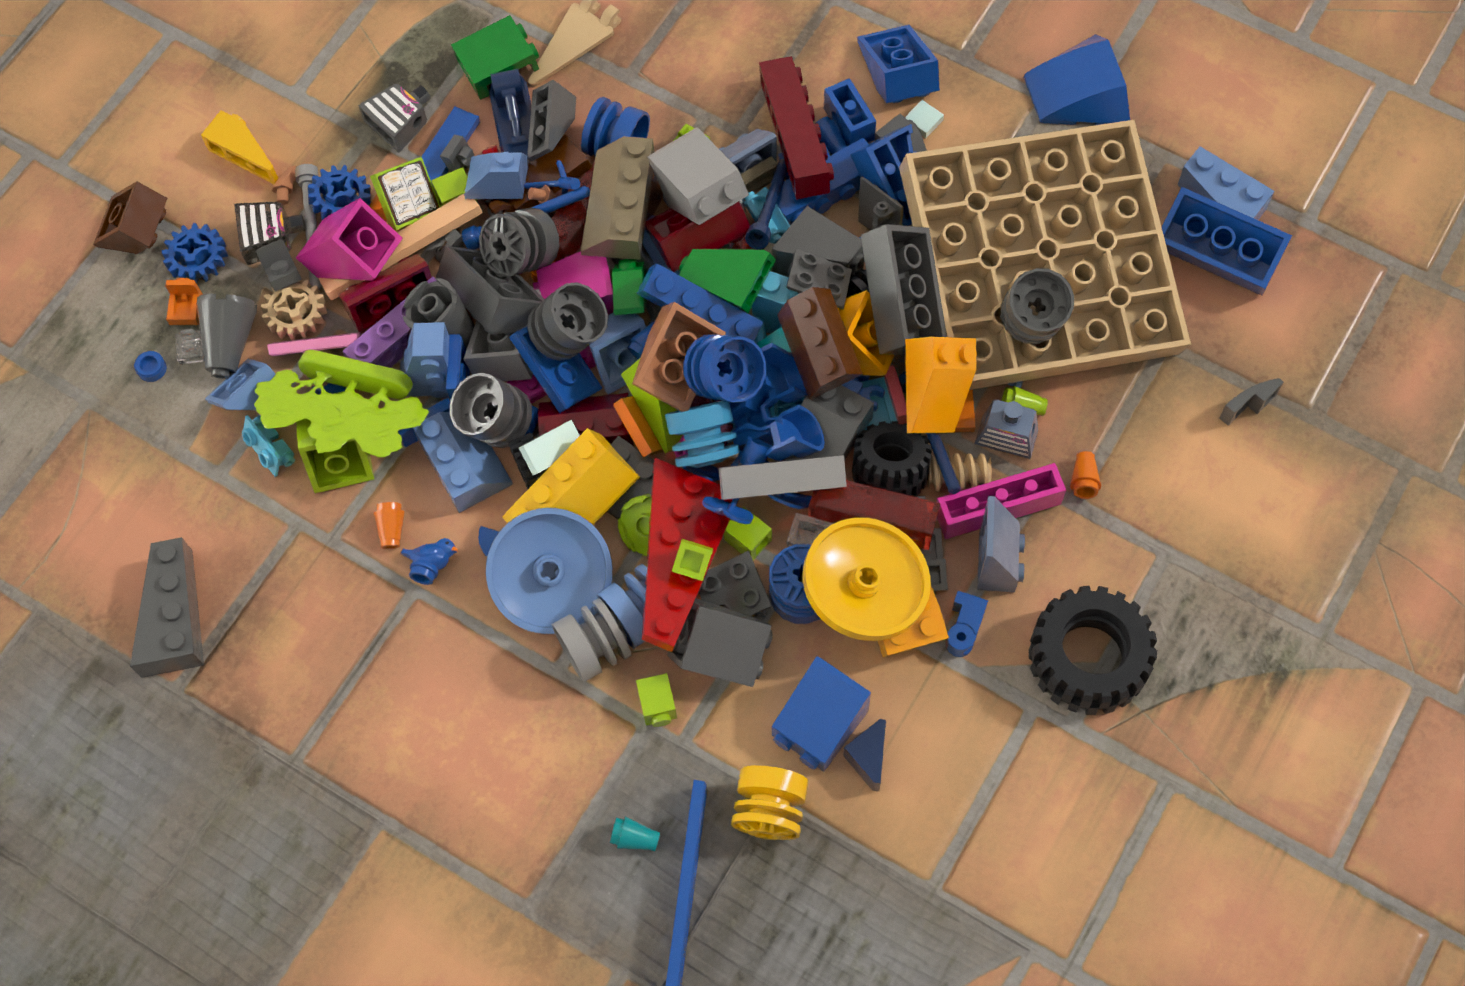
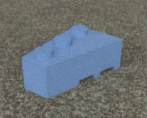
[1178,146,1274,220]
[400,322,449,398]

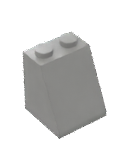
[647,127,749,225]

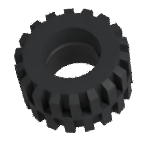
[852,421,932,503]

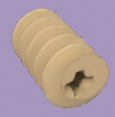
[927,453,992,492]

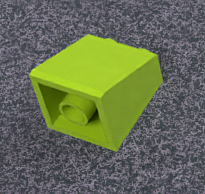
[296,390,374,493]

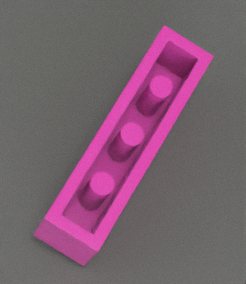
[935,463,1066,539]

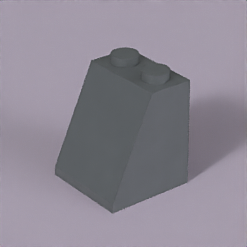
[772,206,865,277]
[667,598,773,687]

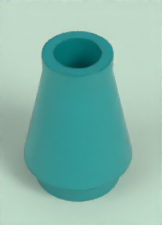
[610,816,660,851]

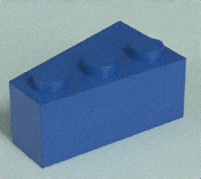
[850,124,916,226]

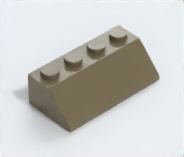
[581,136,654,260]

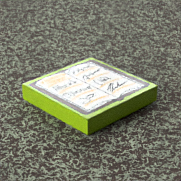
[370,157,441,230]

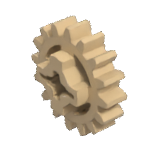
[261,280,327,341]

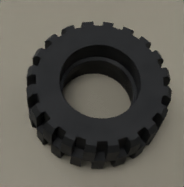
[1029,586,1158,715]

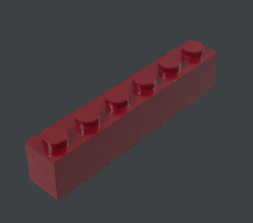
[759,56,834,199]

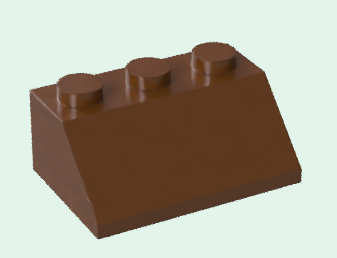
[777,287,863,399]

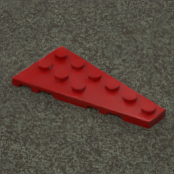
[642,457,740,652]

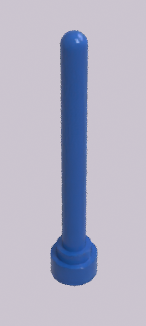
[462,186,590,250]

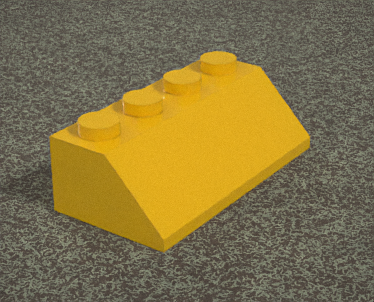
[502,428,640,525]

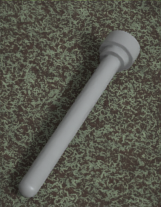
[295,164,322,290]

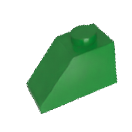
[612,259,647,315]

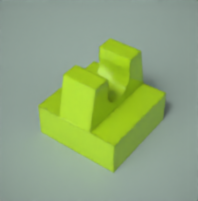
[672,539,713,581]

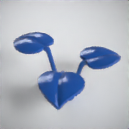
[682,437,818,524]

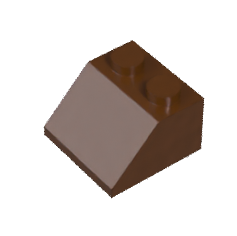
[93,181,168,254]

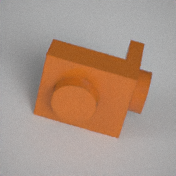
[165,278,203,325]

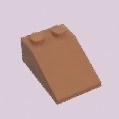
[632,302,726,412]

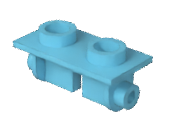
[744,187,790,244]
[242,415,295,477]

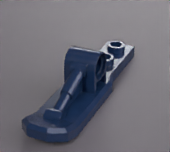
[488,69,531,155]

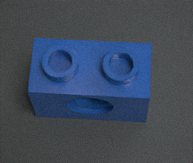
[824,78,876,146]

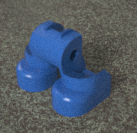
[729,343,825,461]

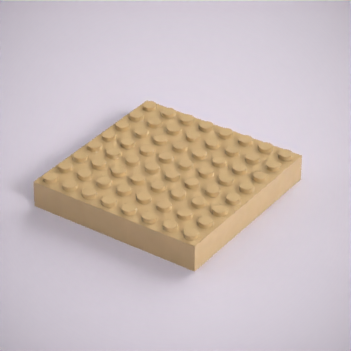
[899,120,1191,390]

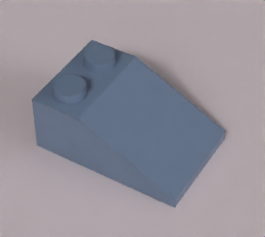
[977,496,1025,592]

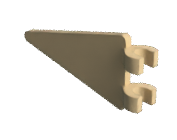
[528,0,621,87]

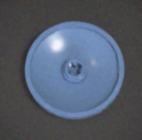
[486,508,613,634]

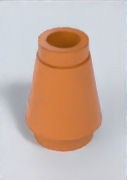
[1070,451,1101,499]
[374,502,405,549]

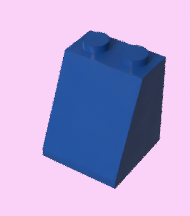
[771,656,871,772]

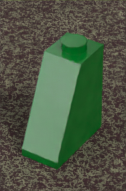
[679,249,776,313]

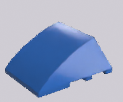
[1024,34,1130,125]

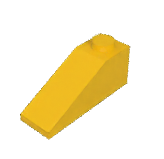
[201,110,279,184]

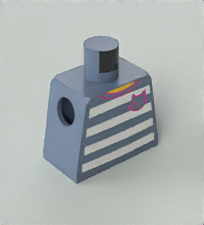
[975,400,1038,459]

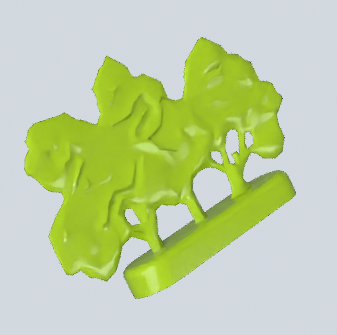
[254,349,429,457]

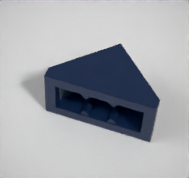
[843,719,886,791]

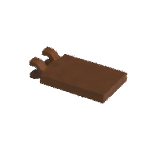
[483,135,593,214]

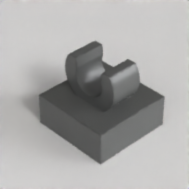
[440,134,475,172]

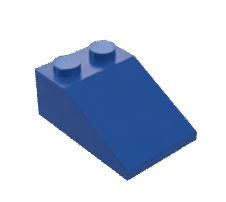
[857,25,940,103]

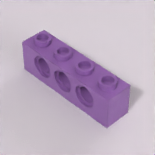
[343,276,437,368]

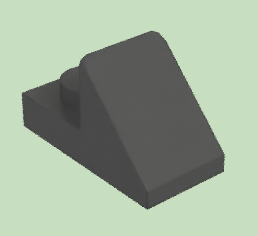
[256,239,302,292]

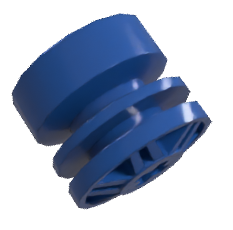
[581,97,650,157]
[683,334,766,403]
[769,544,820,624]

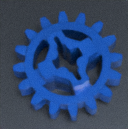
[308,165,371,220]
[162,223,228,283]

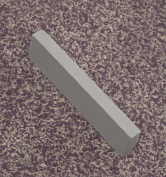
[718,455,847,500]

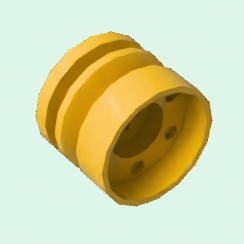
[731,765,808,840]

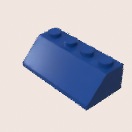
[1162,187,1292,296]

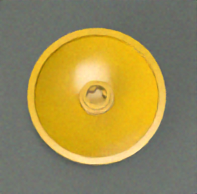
[802,517,931,641]

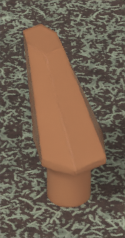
[272,166,297,205]
[528,185,564,214]

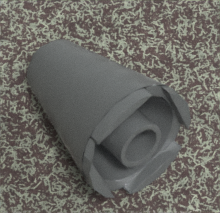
[403,278,475,350]
[196,294,257,379]

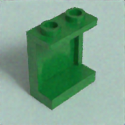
[451,15,540,100]

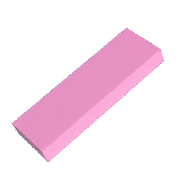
[267,332,361,356]

